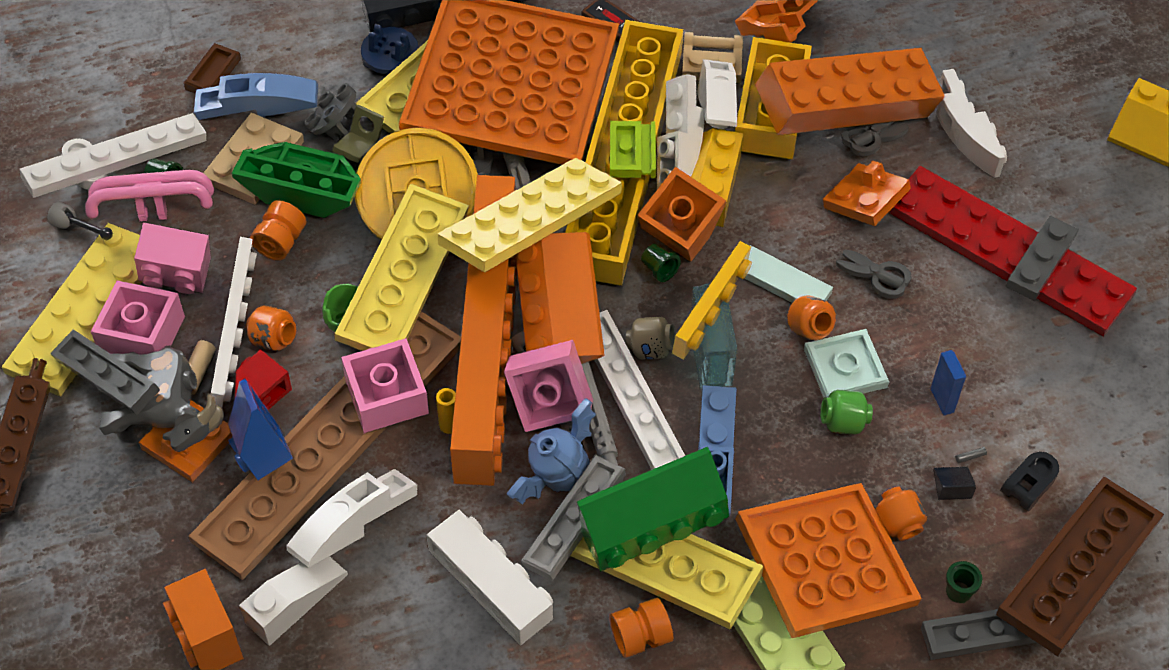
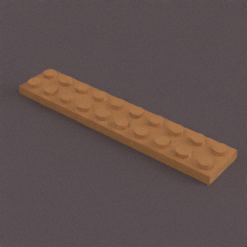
[189,311,461,580]

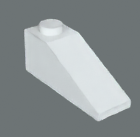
[239,556,348,646]

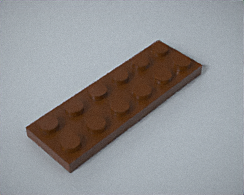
[996,477,1164,657]

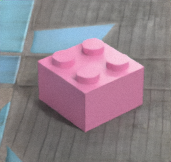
[134,222,211,294]
[91,281,185,355]
[341,338,429,433]
[504,340,593,432]

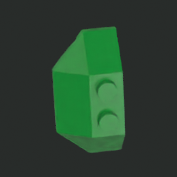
[231,142,361,218]

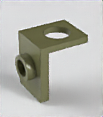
[332,105,384,163]

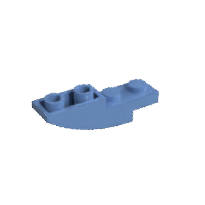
[194,73,318,120]
[698,385,736,516]

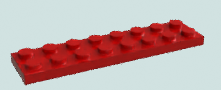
[888,165,1137,337]

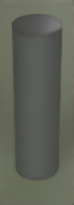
[955,447,987,463]

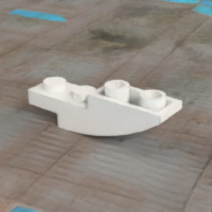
[936,69,1007,178]
[657,74,705,189]
[287,469,417,567]

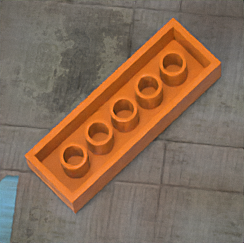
[755,48,945,135]

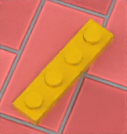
[672,241,752,360]

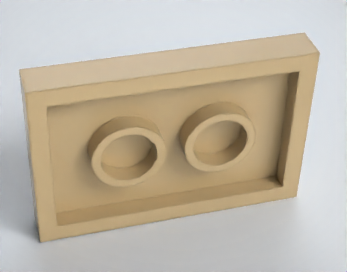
[204,113,304,205]

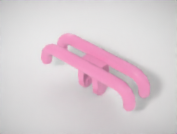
[85,170,214,222]

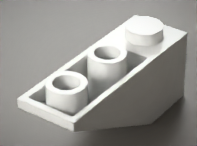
[697,59,737,129]

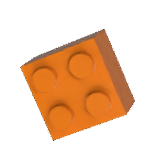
[163,569,244,670]

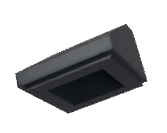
[933,467,976,500]

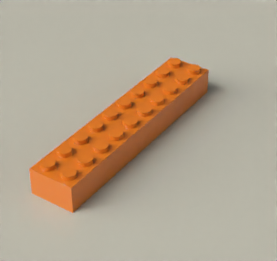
[450,175,518,486]

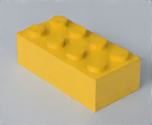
[735,37,812,159]

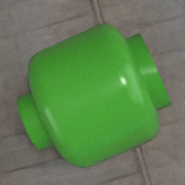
[821,389,873,435]

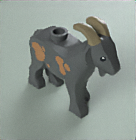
[99,345,224,452]

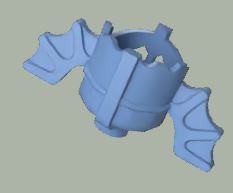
[507,398,596,504]

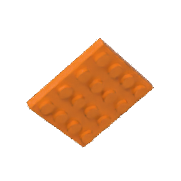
[735,483,922,638]

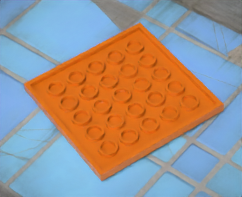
[399,0,619,165]

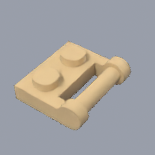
[682,32,743,83]

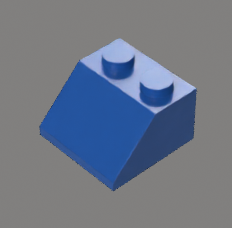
[228,378,293,480]

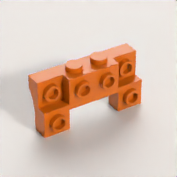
[735,0,818,43]

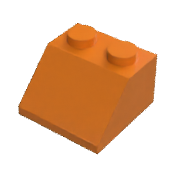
[637,167,727,262]

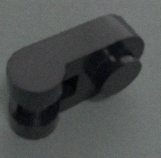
[1000,451,1059,511]

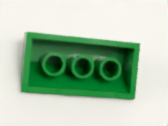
[577,446,729,572]

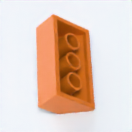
[516,232,605,364]

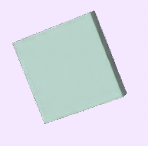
[804,329,889,397]

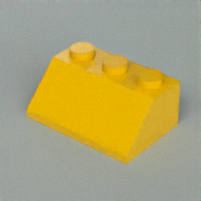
[1107,78,1169,167]
[691,128,743,227]

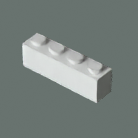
[427,510,553,646]

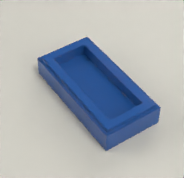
[930,350,966,416]

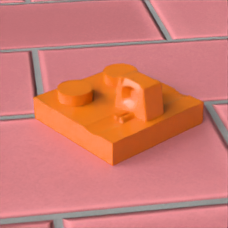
[823,161,911,226]
[139,399,232,483]

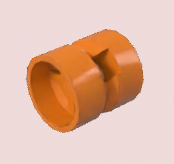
[250,200,307,261]
[609,597,674,658]

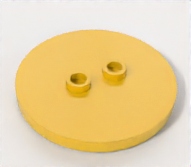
[355,128,478,240]

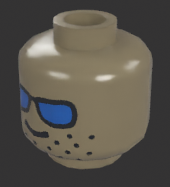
[626,317,675,360]

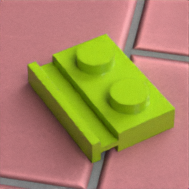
[610,121,656,178]

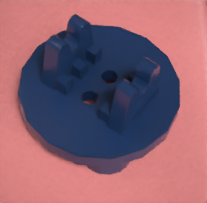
[361,24,419,74]

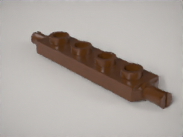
[0,358,51,515]

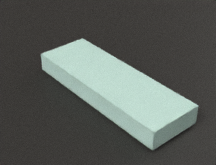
[744,245,833,303]

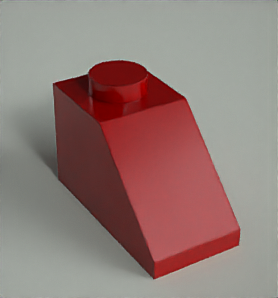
[235,349,292,410]

